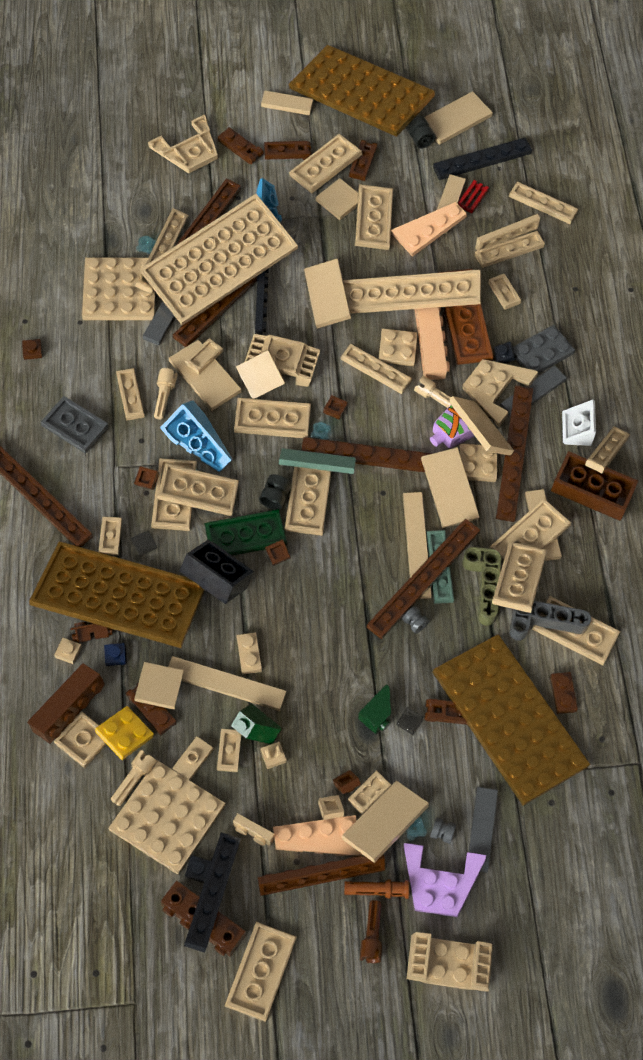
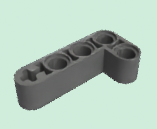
[509,601,591,641]

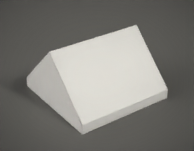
[562,400,596,446]

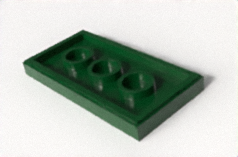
[204,509,287,556]

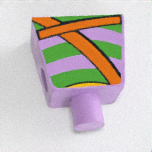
[430,405,475,448]

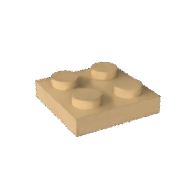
[379,329,417,366]
[459,444,497,482]

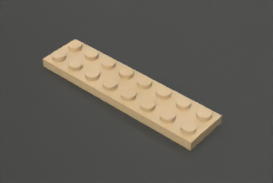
[343,270,481,314]

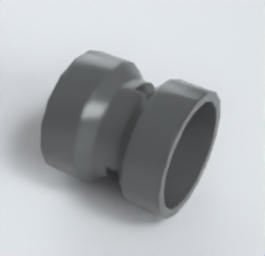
[402,606,430,634]
[430,817,456,844]

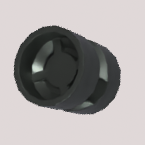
[406,116,436,149]
[259,474,291,510]

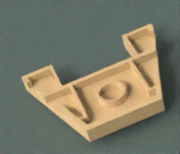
[148,115,218,173]
[463,359,538,427]

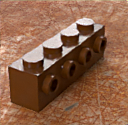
[27,663,105,744]
[161,880,246,957]

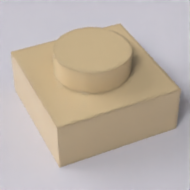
[55,638,82,664]
[318,795,344,820]

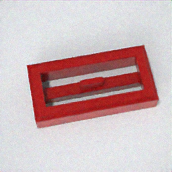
[458,180,489,213]

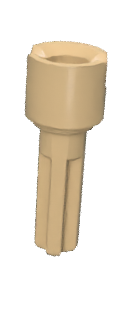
[154,368,178,420]
[414,376,451,408]
[111,750,157,806]

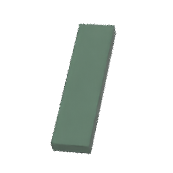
[279,448,356,474]
[426,530,454,604]

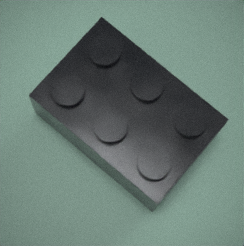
[180,539,254,604]

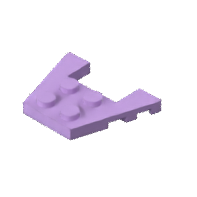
[404,843,486,917]

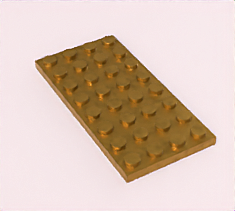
[289,45,435,137]
[29,541,205,648]
[432,634,590,806]

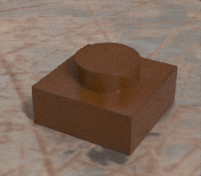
[22,339,42,360]
[323,395,348,420]
[134,466,159,490]
[265,540,291,566]
[333,770,361,794]

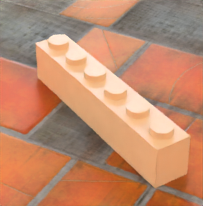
[414,307,450,380]

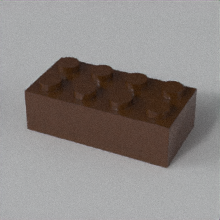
[551,451,638,521]

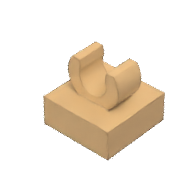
[260,742,287,769]

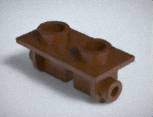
[70,622,113,643]

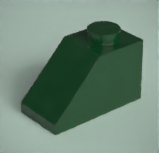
[358,684,391,734]
[231,703,283,744]

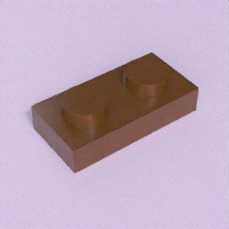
[550,672,578,714]

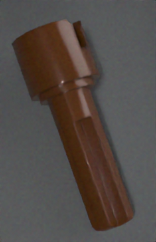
[360,900,383,963]

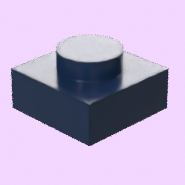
[104,643,126,666]

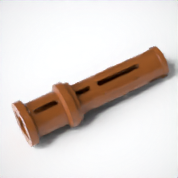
[344,879,409,899]

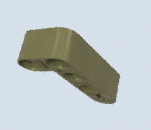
[462,547,501,626]

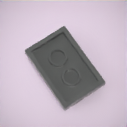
[513,325,575,374]
[41,396,109,454]

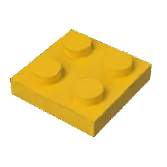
[95,706,154,760]

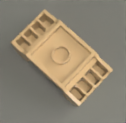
[245,334,320,387]
[406,932,493,992]

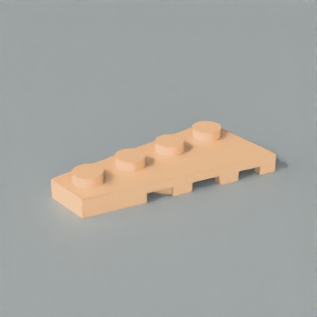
[391,202,467,257]
[273,815,362,857]

